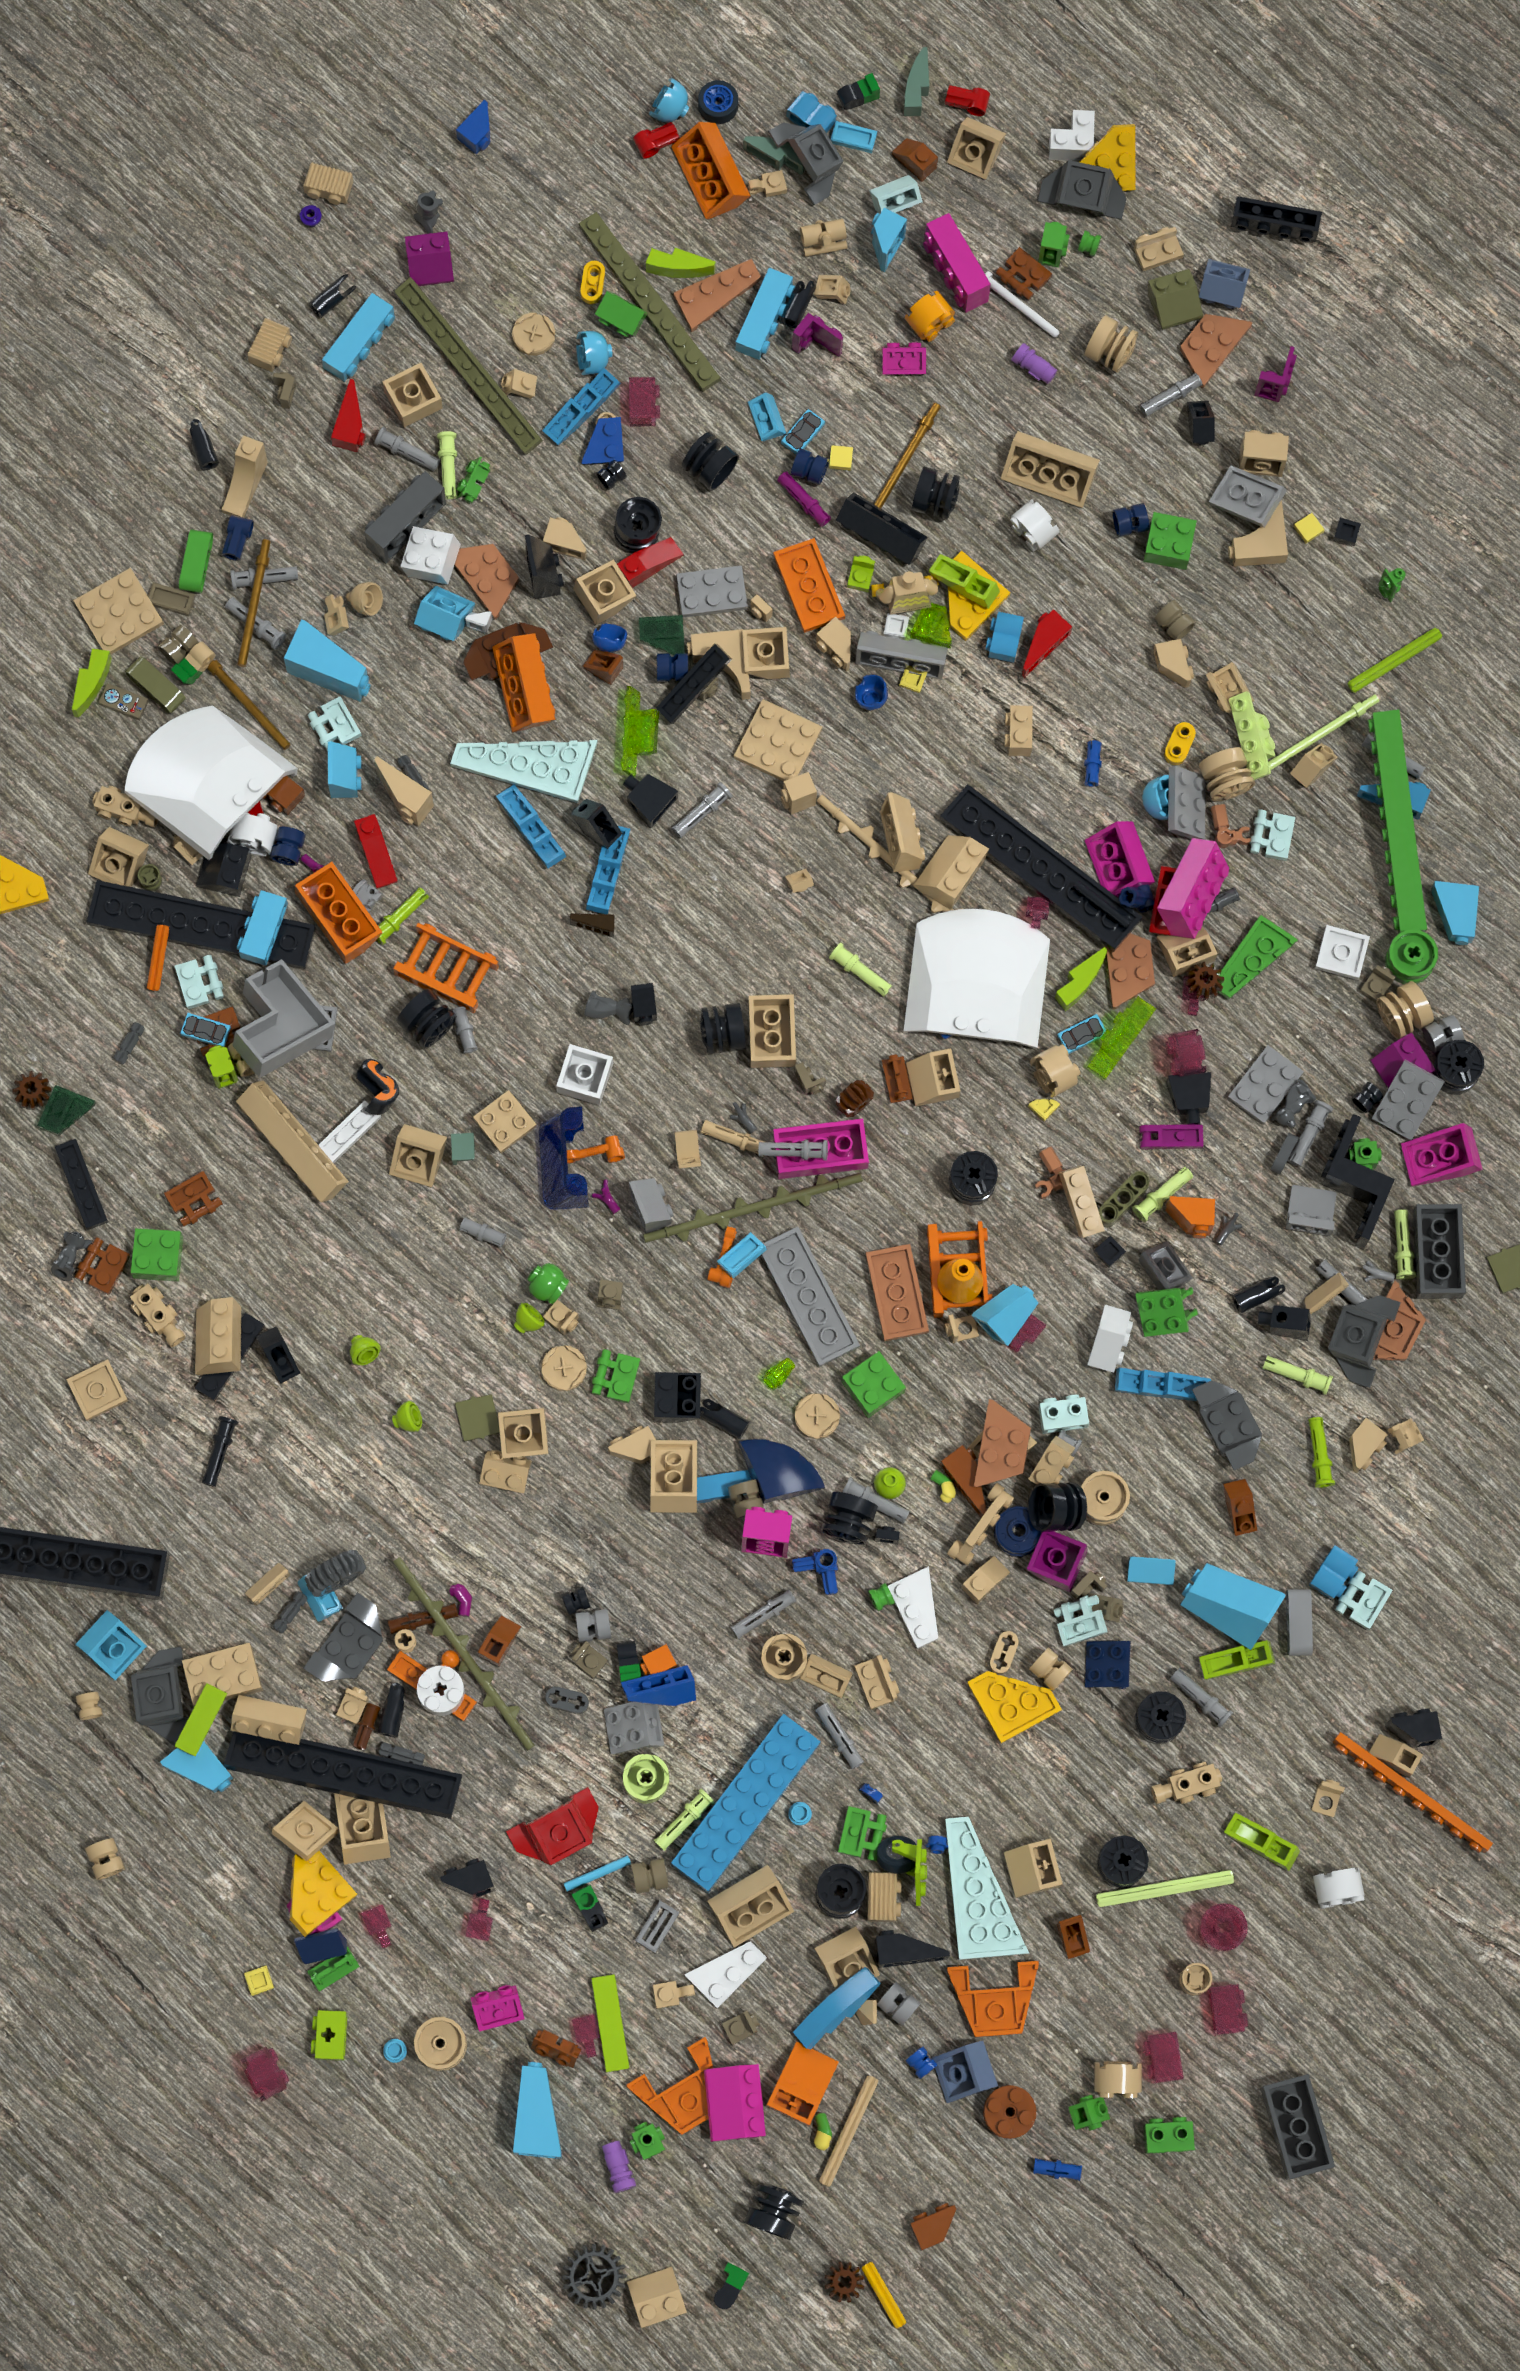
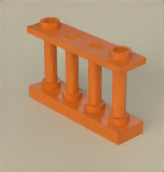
[393,923,499,1013]
[927,1221,993,1318]

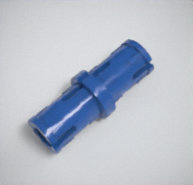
[1084,740,1102,787]
[1033,2158,1082,2181]

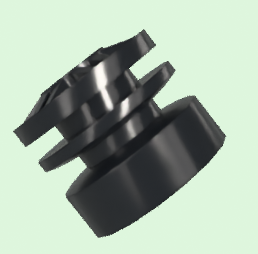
[682,432,739,491]
[911,466,960,520]
[613,497,662,553]
[396,989,457,1049]
[700,1003,746,1055]
[1433,1040,1484,1095]
[948,1151,998,1206]
[1027,1482,1087,1532]
[821,1492,878,1545]
[1134,1692,1186,1744]
[1096,1835,1149,1889]
[815,1864,866,1919]
[744,2184,804,2240]

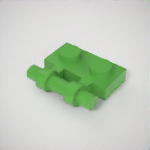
[592,1349,640,1404]
[838,1806,887,1862]

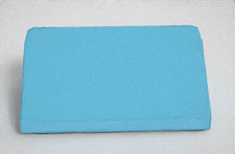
[748,392,786,441]
[1127,1557,1176,1585]
[297,1575,343,1622]

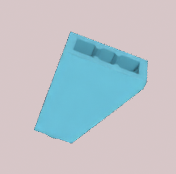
[1431,881,1479,945]
[971,1284,1039,1346]
[160,1741,233,1793]

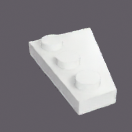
[887,1566,938,1649]
[684,1941,767,2009]

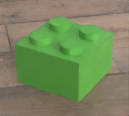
[1143,512,1197,570]
[131,1228,183,1282]
[841,1351,906,1418]

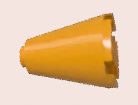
[938,1259,983,1304]

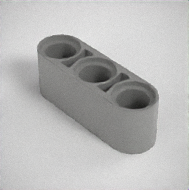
[1286,1589,1313,1656]

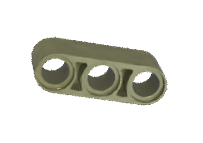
[125,656,186,714]
[1099,1171,1150,1228]

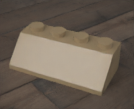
[1001,431,1100,508]

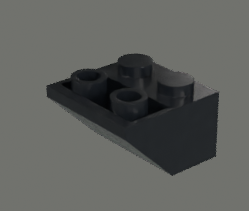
[654,1372,701,1423]
[1385,1708,1442,1748]
[440,1858,496,1899]

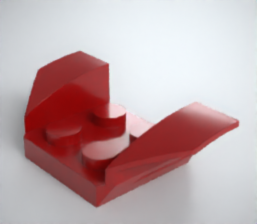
[506,1787,599,1865]

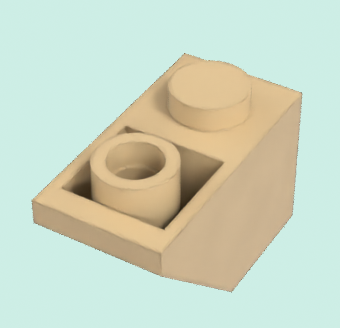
[816,617,851,671]
[1153,639,1194,688]
[1290,743,1338,788]
[1349,1418,1388,1473]
[608,1426,656,1464]
[1369,1734,1423,1778]

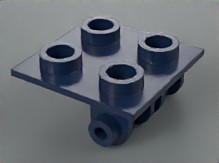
[1085,1641,1131,1689]

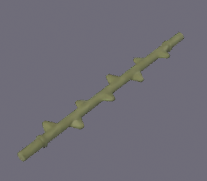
[643,1173,863,1243]
[393,1557,535,1751]

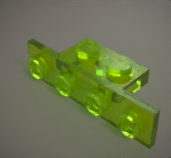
[620,686,659,777]
[1087,996,1157,1080]

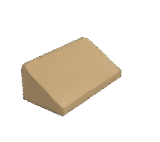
[1305,1273,1349,1314]
[245,1563,290,1606]
[799,1654,853,1698]

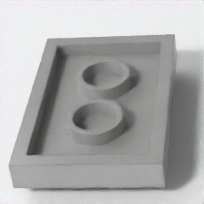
[1209,465,1286,528]
[676,566,748,618]
[1168,766,1206,840]
[1227,1045,1304,1125]
[1372,1059,1445,1140]

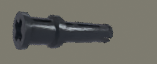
[202,1416,239,1487]

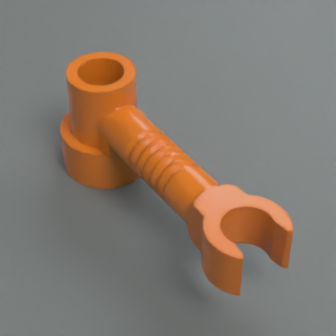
[563,1135,625,1164]
[708,1226,737,1288]

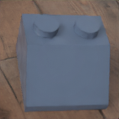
[1199,259,1250,309]
[932,2041,998,2103]

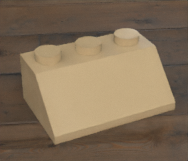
[880,792,925,872]
[913,835,989,910]
[195,1297,241,1375]
[708,1865,794,1948]

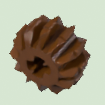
[1186,962,1224,1001]
[12,1071,52,1110]
[836,1080,874,1117]
[825,2262,864,2303]

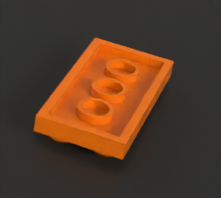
[773,538,845,633]

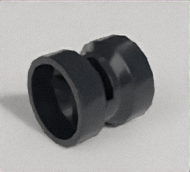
[596,460,627,490]
[1351,1082,1383,1113]
[561,1586,591,1615]

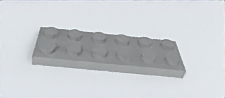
[761,1226,860,1367]

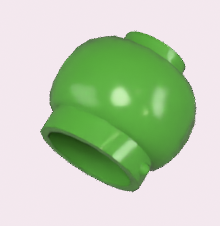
[527,1263,569,1304]

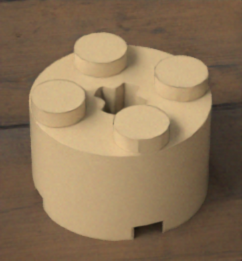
[1030,1044,1081,1098]
[761,1634,808,1684]
[1094,2061,1142,2098]

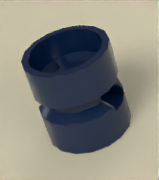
[791,448,829,485]
[1112,503,1149,537]
[657,653,688,682]
[270,826,306,866]

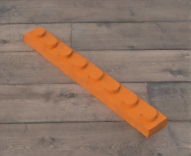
[1333,1732,1493,1853]

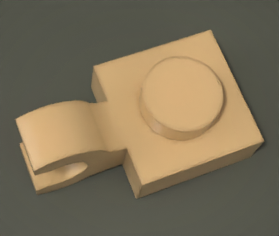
[748,170,787,197]
[324,594,349,636]
[653,1981,695,2009]

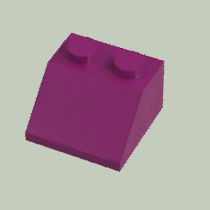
[405,231,454,286]
[1370,1032,1436,1089]
[1027,1531,1088,1592]

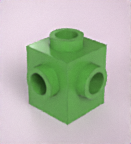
[1348,1138,1382,1170]
[1068,2095,1110,2131]
[630,2122,665,2161]

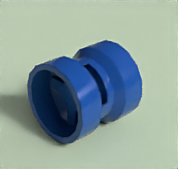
[905,2047,937,2079]

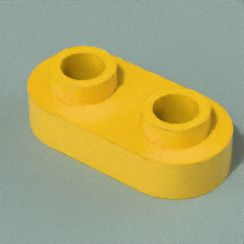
[580,261,605,304]
[1164,722,1196,765]

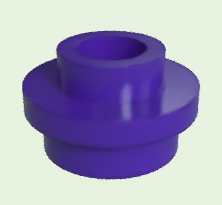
[300,205,322,227]

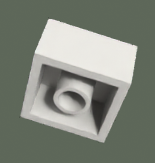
[400,526,461,584]
[556,1044,613,1105]

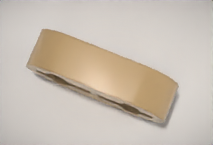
[989,1631,1019,1675]

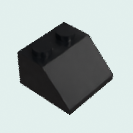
[196,843,251,897]

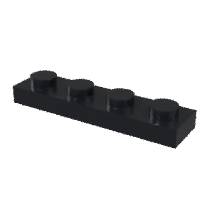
[656,643,732,724]
[55,1139,108,1231]
[195,1312,265,1402]

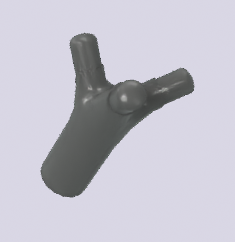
[730,1102,757,1134]
[1214,1213,1242,1246]

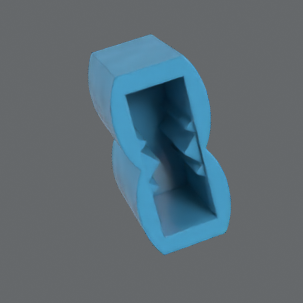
[786,91,837,133]
[985,611,1024,663]
[1309,1545,1359,1600]

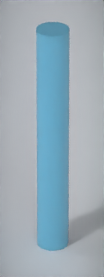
[563,1855,631,1892]

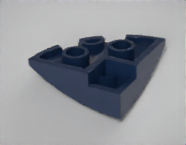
[739,1439,825,1504]

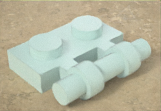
[307,697,362,751]
[1250,809,1295,861]
[175,955,224,1009]
[1335,1571,1393,1630]
[1054,1595,1108,1646]

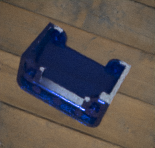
[539,1107,589,1210]

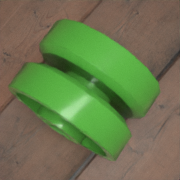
[1385,930,1438,984]

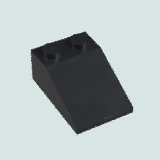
[525,534,564,599]
[874,1930,950,1968]

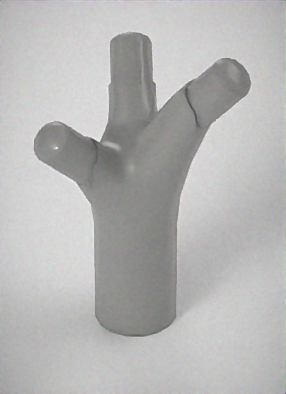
[1363,1261,1395,1282]

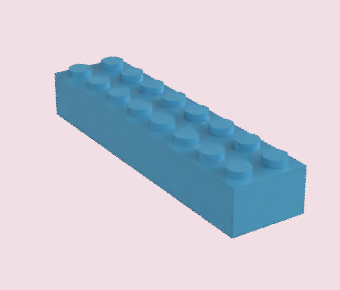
[671,1714,821,1894]

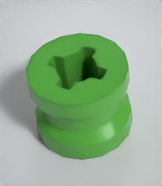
[1078,231,1102,257]
[868,1583,895,1611]

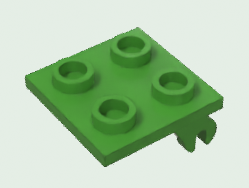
[1135,1287,1198,1337]

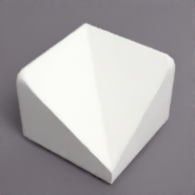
[465,612,493,633]

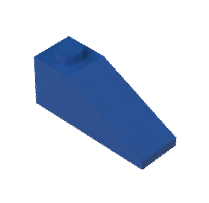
[621,1665,696,1706]

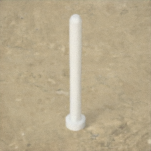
[985,271,1060,338]

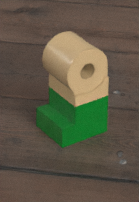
[171,641,215,684]

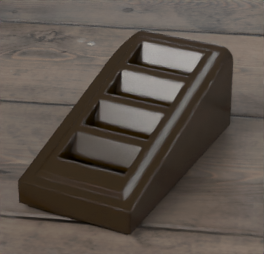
[570,913,615,937]

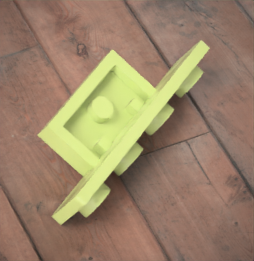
[1229,691,1275,780]

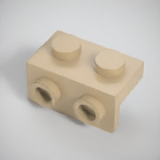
[1206,662,1254,714]
[479,1450,532,1493]

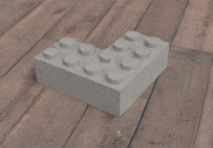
[233,959,335,1078]

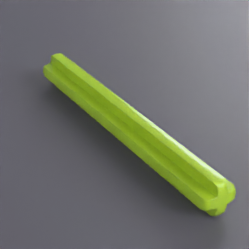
[1347,628,1442,693]

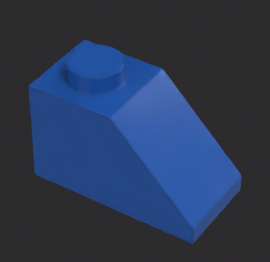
[456,100,490,154]

